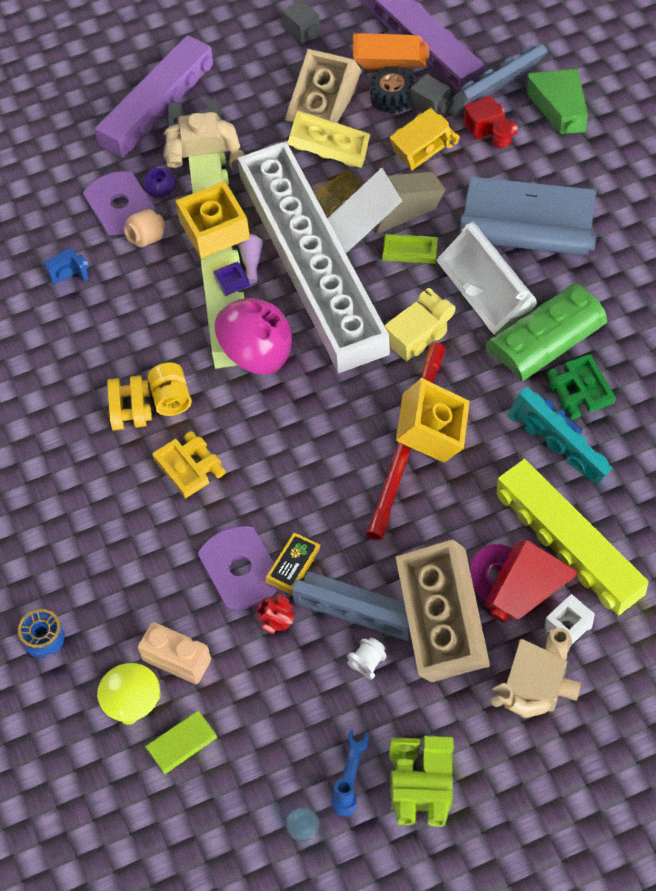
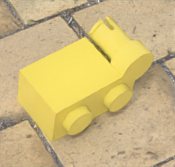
[384,288,456,362]

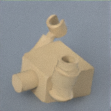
[163,112,245,169]
[491,628,582,718]

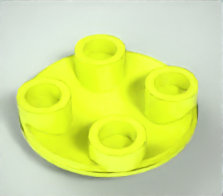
[97,663,161,725]

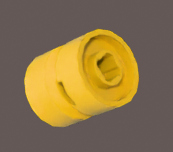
[147,363,192,416]

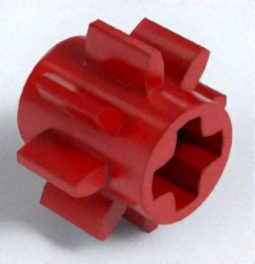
[256,593,294,634]

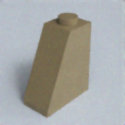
[373,172,445,234]

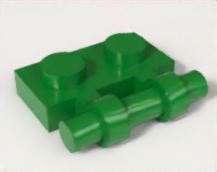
[546,354,616,420]

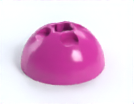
[215,298,292,375]

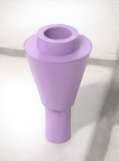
[237,234,263,284]

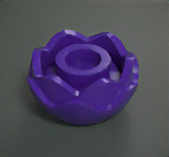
[143,168,176,198]

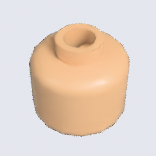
[124,209,165,247]

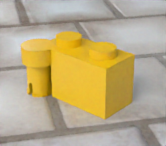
[389,108,459,171]

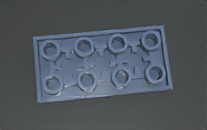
[449,44,548,117]

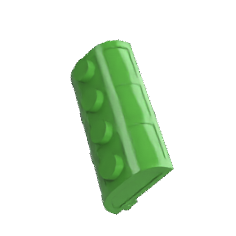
[486,283,607,382]

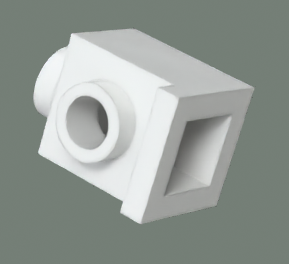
[544,594,595,644]

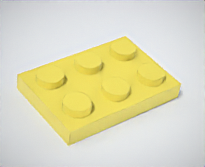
[287,111,370,168]

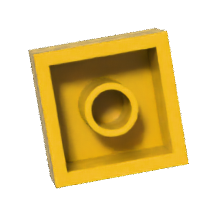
[176,181,250,258]
[396,378,470,463]

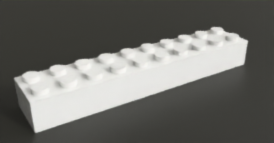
[238,141,390,374]

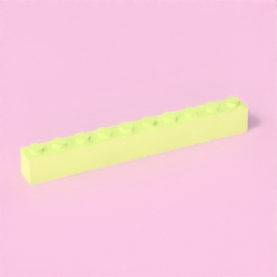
[189,152,244,368]

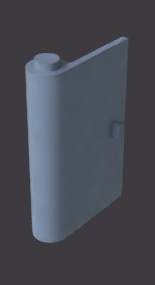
[460,177,596,256]

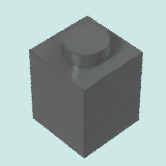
[282,0,320,44]
[411,74,451,115]

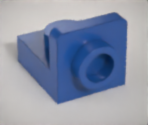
[44,247,89,285]

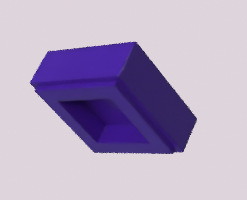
[213,261,250,296]

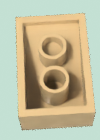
[285,49,361,123]

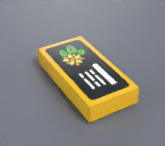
[265,533,320,595]

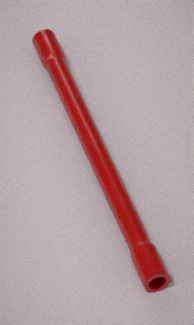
[366,342,446,541]

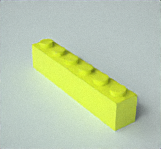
[497,459,649,616]

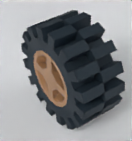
[370,66,415,114]

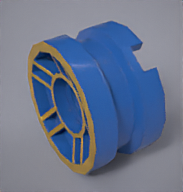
[18,609,65,658]

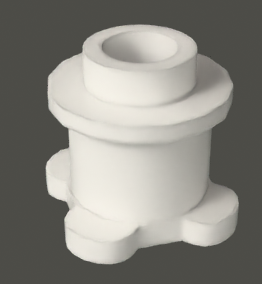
[347,638,387,680]

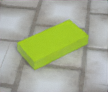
[382,234,438,264]
[146,711,217,775]

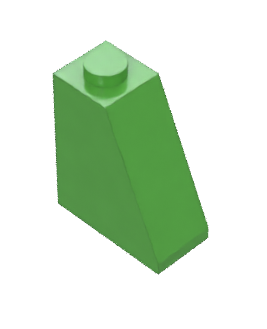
[527,69,588,134]

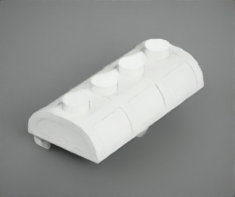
[436,221,536,336]

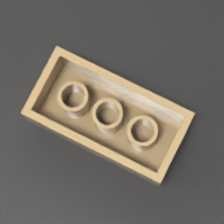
[396,539,490,682]

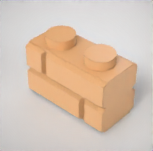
[138,622,211,685]

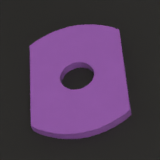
[83,171,157,235]
[198,526,278,610]

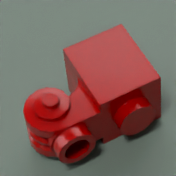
[463,95,518,148]

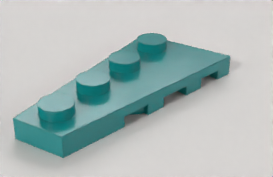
[506,387,612,485]

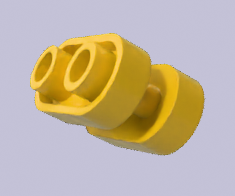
[107,375,152,431]

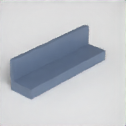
[292,572,411,641]

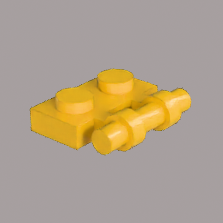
[152,431,226,499]

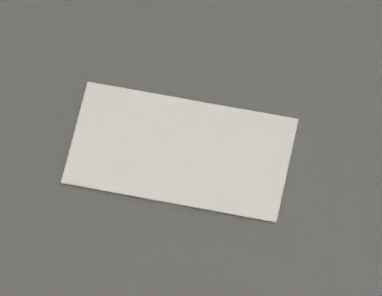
[328,168,402,253]

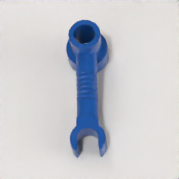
[331,729,369,816]

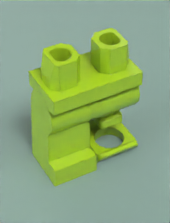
[389,736,454,827]

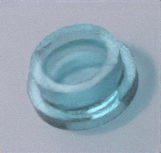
[286,808,319,841]

